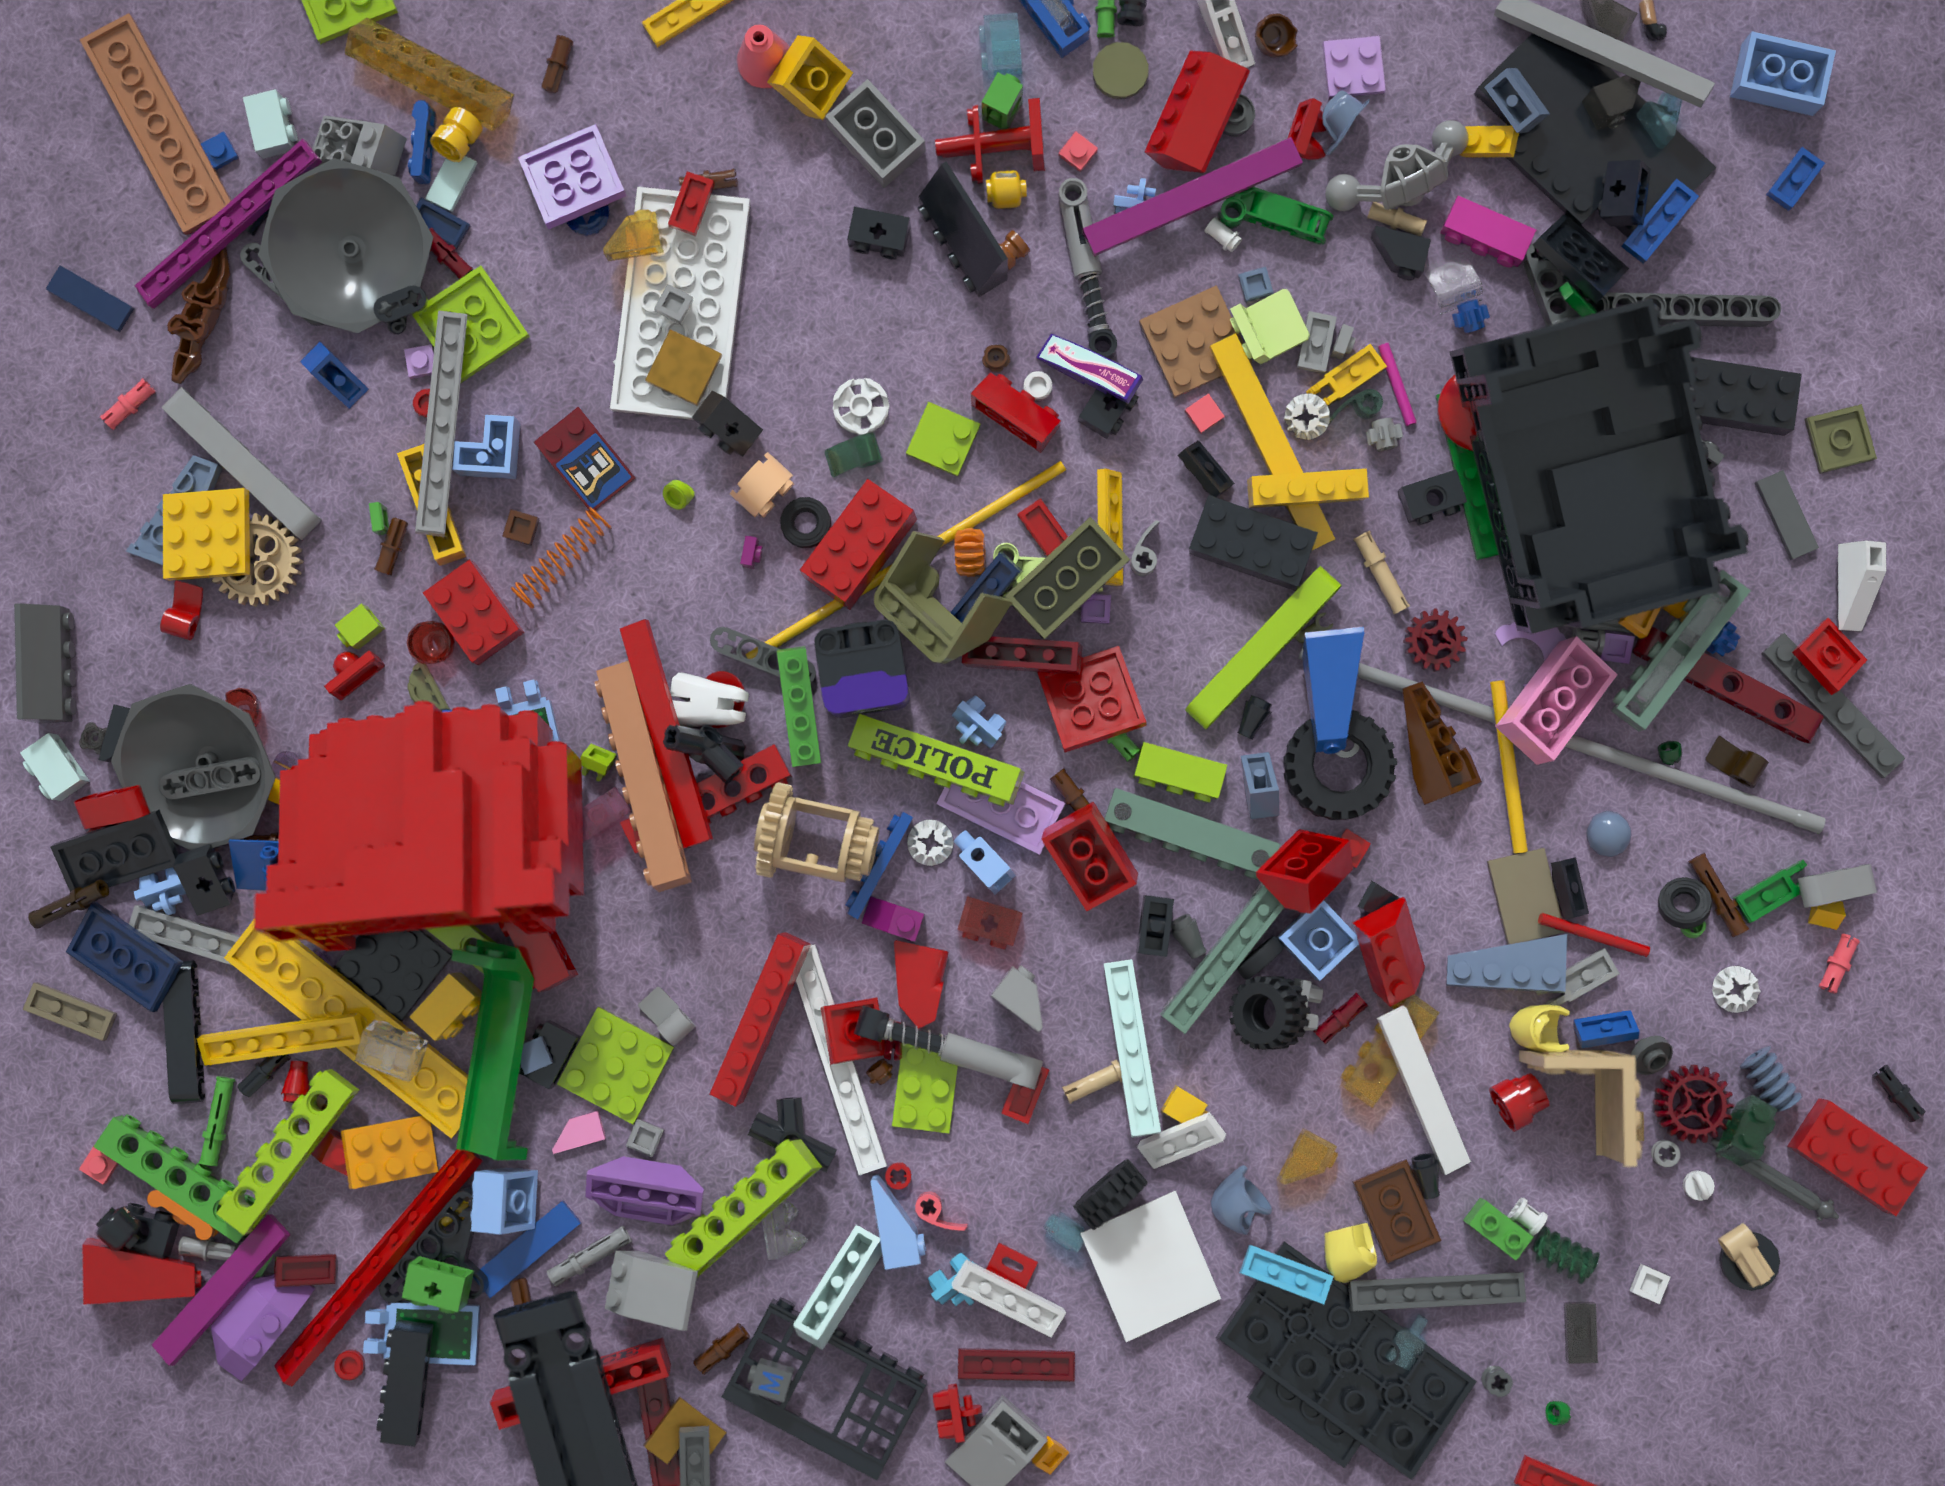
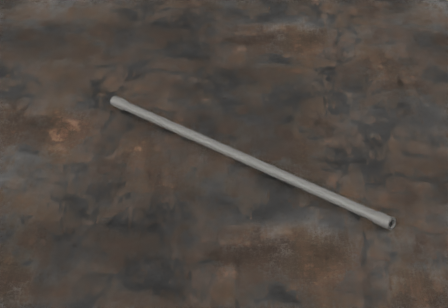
[1298,643,1825,834]

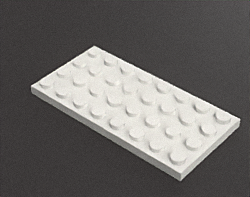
[610,187,751,420]

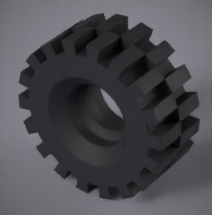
[1073,1159,1148,1230]

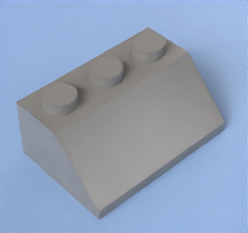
[992,965,1043,1032]

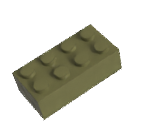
[1005,517,1130,640]

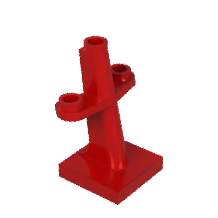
[935,98,1045,184]

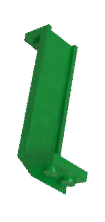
[451,939,534,1160]

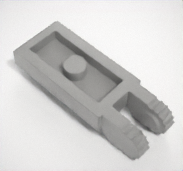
[1536,948,1620,1006]

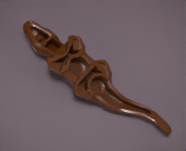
[167,247,230,384]

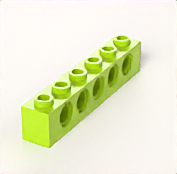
[216,1069,359,1235]
[665,1139,822,1279]

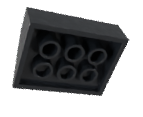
[917,161,1008,297]

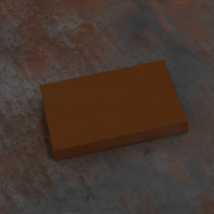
[1352,1159,1441,1263]

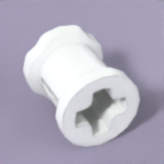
[1508,1198,1548,1236]

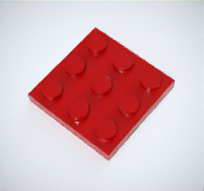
[1037,646,1147,753]

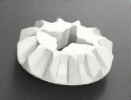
[1284,394,1330,440]
[907,820,953,866]
[1712,966,1761,1013]

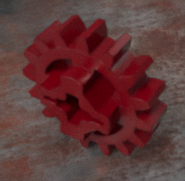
[1403,608,1468,672]

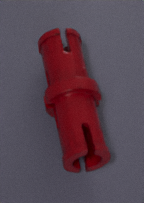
[429,228,473,280]
[1313,993,1369,1045]

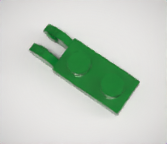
[1732,860,1812,923]

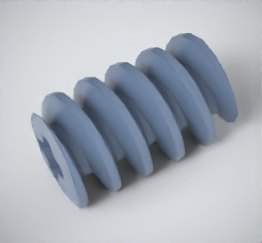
[1740,1046,1802,1112]

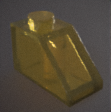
[603,209,664,262]
[1277,1128,1338,1185]

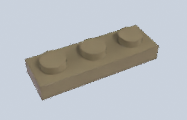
[23,982,117,1041]

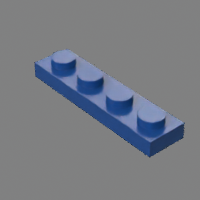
[845,812,913,919]

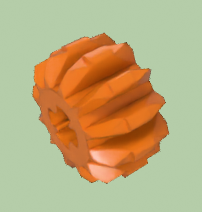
[954,528,986,577]

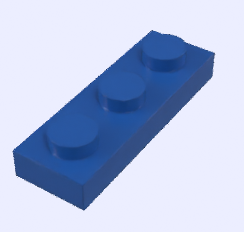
[1621,179,1699,264]

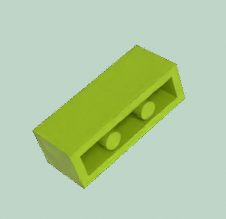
[1133,742,1227,803]

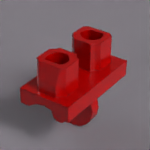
[933,1383,983,1443]

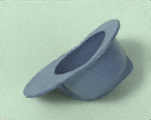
[1322,91,1370,156]

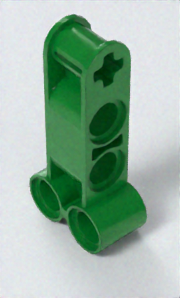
[1218,186,1334,245]

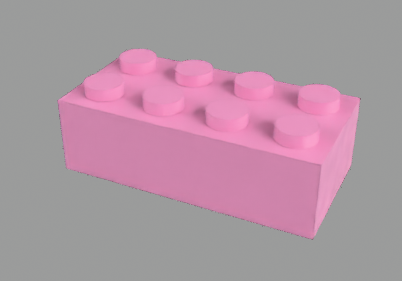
[1495,636,1618,765]

